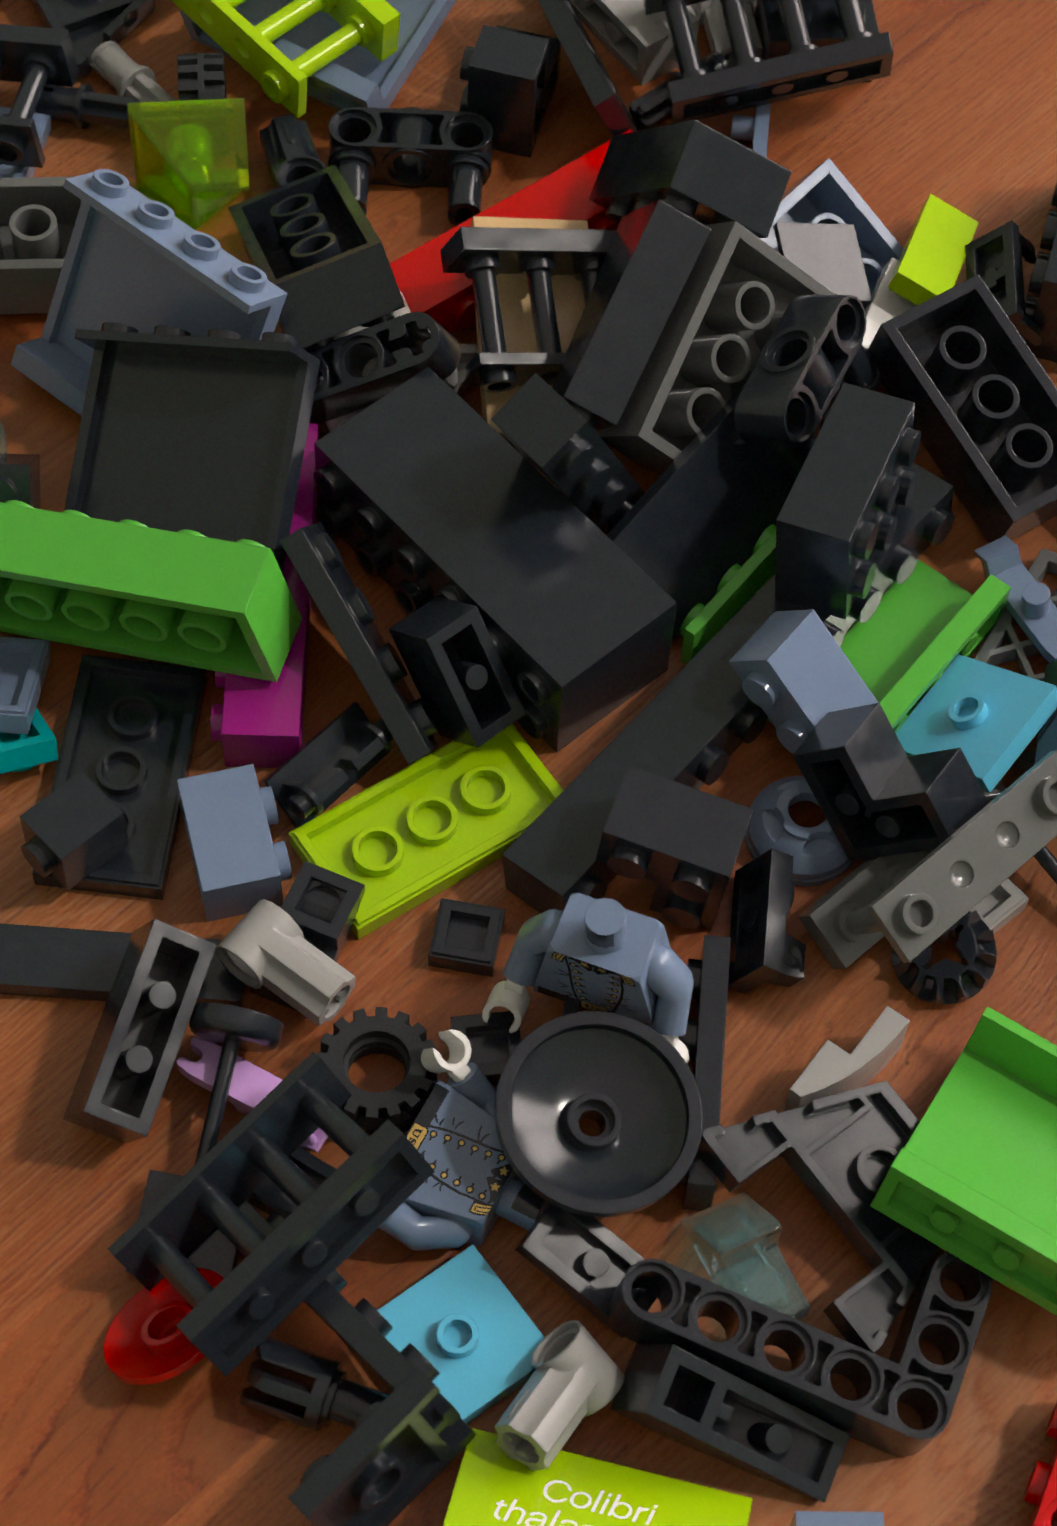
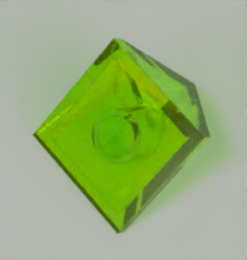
[127,98,250,230]

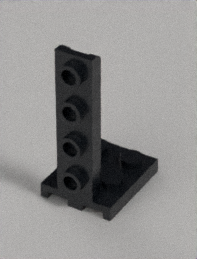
[238,1201,476,1526]

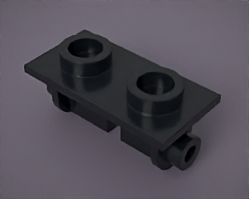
[264,702,394,828]

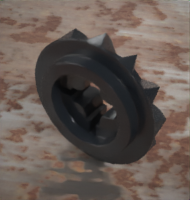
[891,910,997,1004]

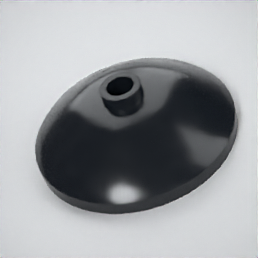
[494,1011,703,1217]

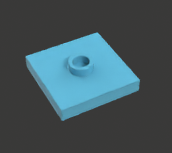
[896,654,1057,793]
[377,1245,544,1424]

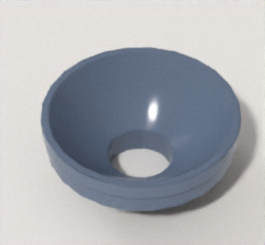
[744,775,854,887]

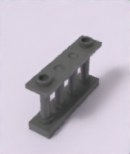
[798,750,1057,970]

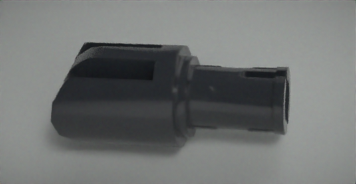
[239,1336,389,1431]

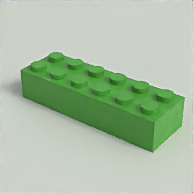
[0,500,302,682]

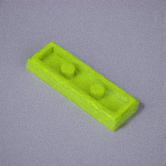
[888,193,979,306]

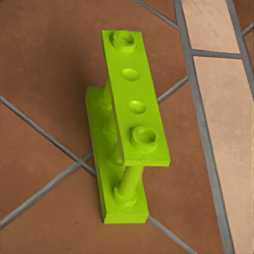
[171,0,400,118]

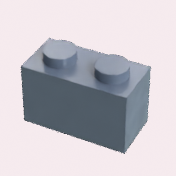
[729,609,879,754]
[177,764,292,922]

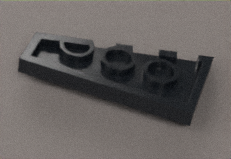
[279,522,439,764]

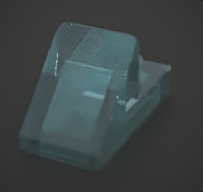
[682,1192,810,1320]

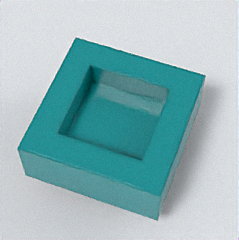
[0,707,58,774]

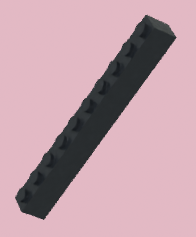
[502,463,955,913]

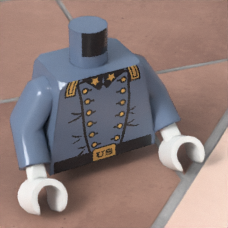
[482,893,694,1063]
[378,1029,549,1251]

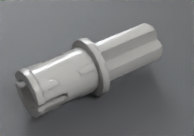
[90,41,180,129]

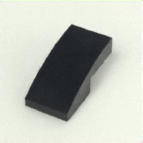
[250,861,365,1013]

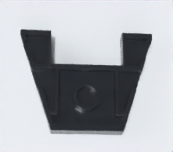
[697,1081,939,1353]

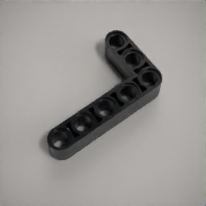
[608,1251,993,1457]

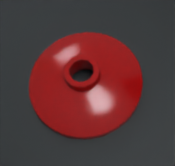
[103,1268,224,1385]

